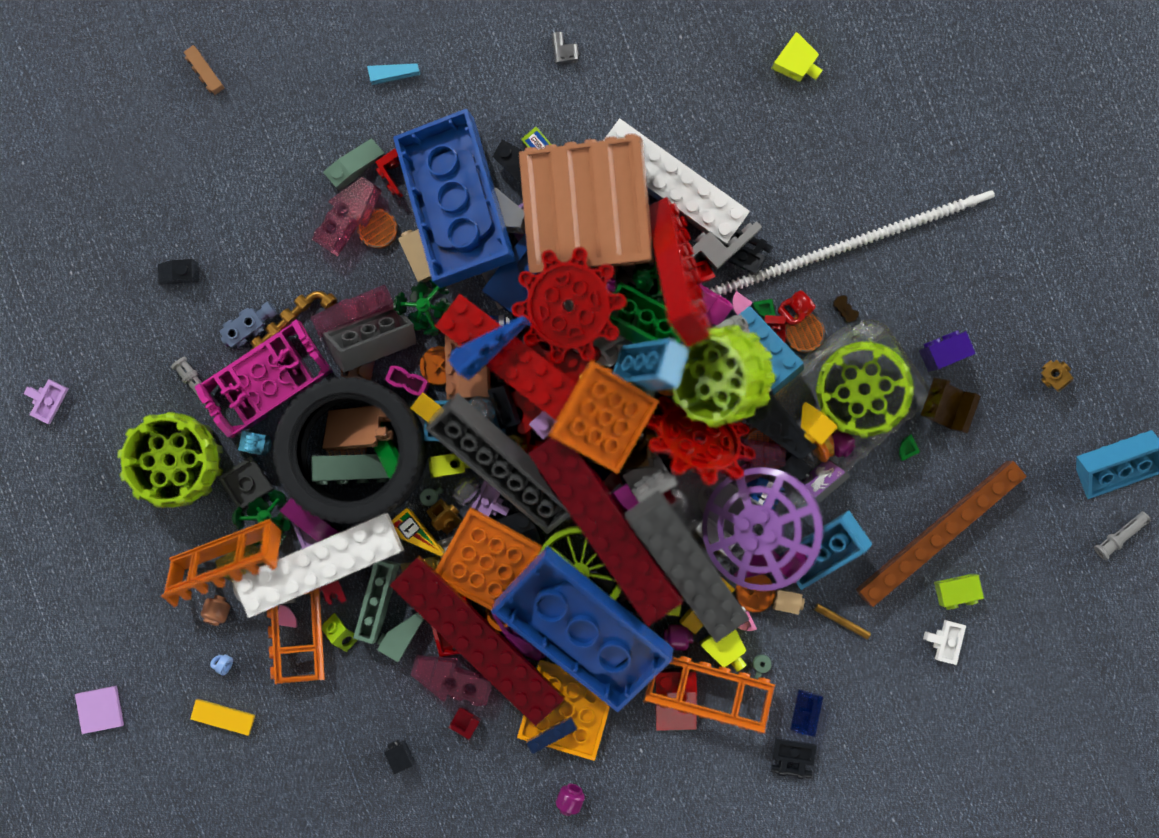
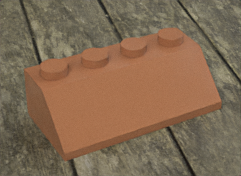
[444,335,491,401]

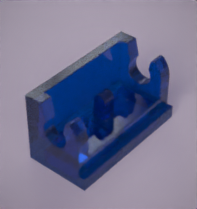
[790,689,823,737]

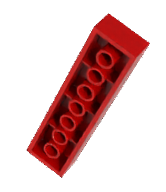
[649,197,711,347]
[435,294,577,421]

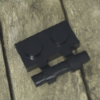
[726,229,773,276]
[770,738,817,779]

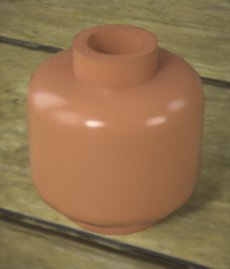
[201,595,231,626]

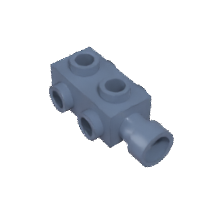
[219,301,278,349]

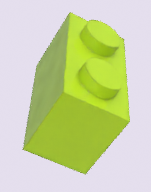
[934,573,984,610]

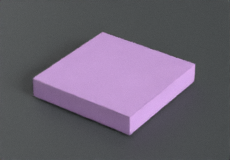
[75,685,124,734]

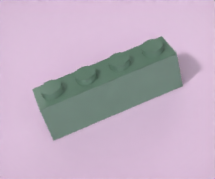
[310,454,389,485]
[353,559,400,644]

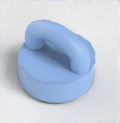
[210,654,233,676]

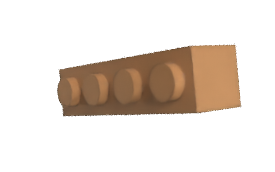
[184,45,225,95]

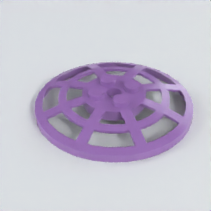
[702,467,823,591]

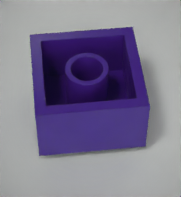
[919,330,976,372]

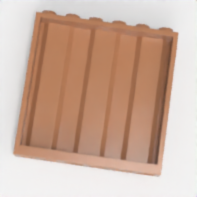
[519,134,654,275]

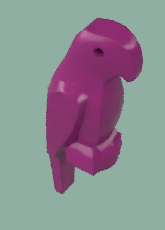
[492,613,546,661]

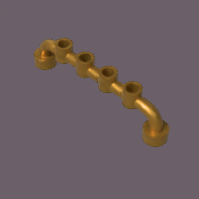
[250,291,338,351]

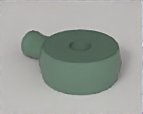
[419,487,444,507]
[753,654,772,679]

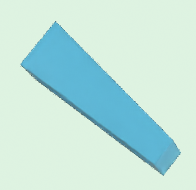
[367,64,420,85]

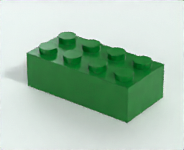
[609,282,682,344]

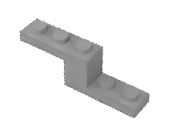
[692,221,762,271]

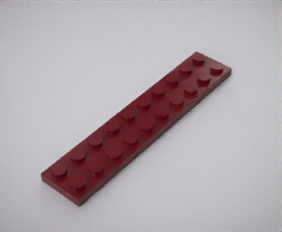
[390,556,565,726]

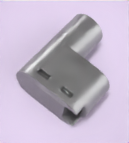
[551,32,579,65]

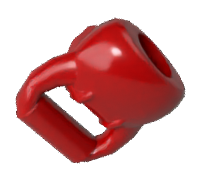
[778,290,816,326]

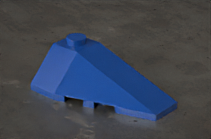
[448,316,529,380]

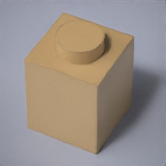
[772,589,805,615]

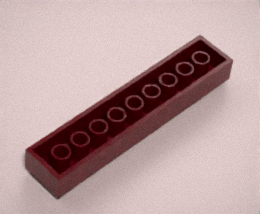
[528,437,684,626]

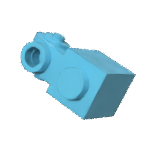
[238,431,272,455]

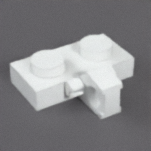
[923,620,966,665]

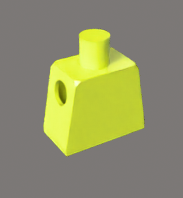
[772,32,823,82]
[428,454,470,478]
[699,629,746,672]

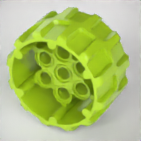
[672,324,776,427]
[816,341,914,438]
[117,412,224,508]

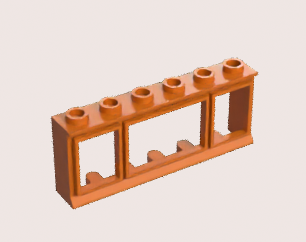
[161,519,282,607]
[267,588,325,684]
[643,656,775,734]

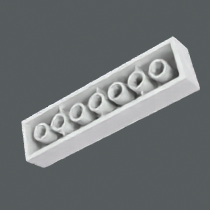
[603,118,750,246]
[232,513,404,618]

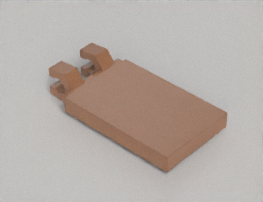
[323,406,394,451]

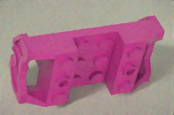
[195,319,333,438]

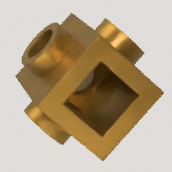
[1041,360,1074,392]
[426,498,462,535]

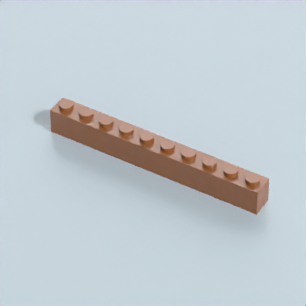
[855,461,1027,607]

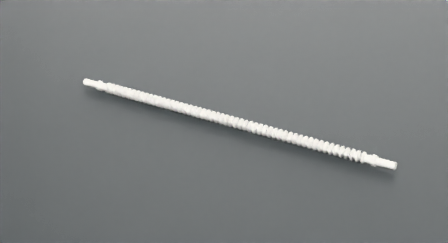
[710,190,995,296]

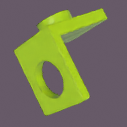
[322,613,357,652]

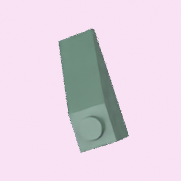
[323,138,385,192]
[377,612,424,662]

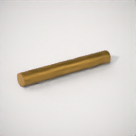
[814,603,871,640]

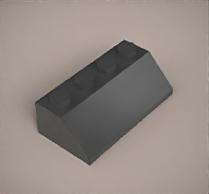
[323,307,416,372]

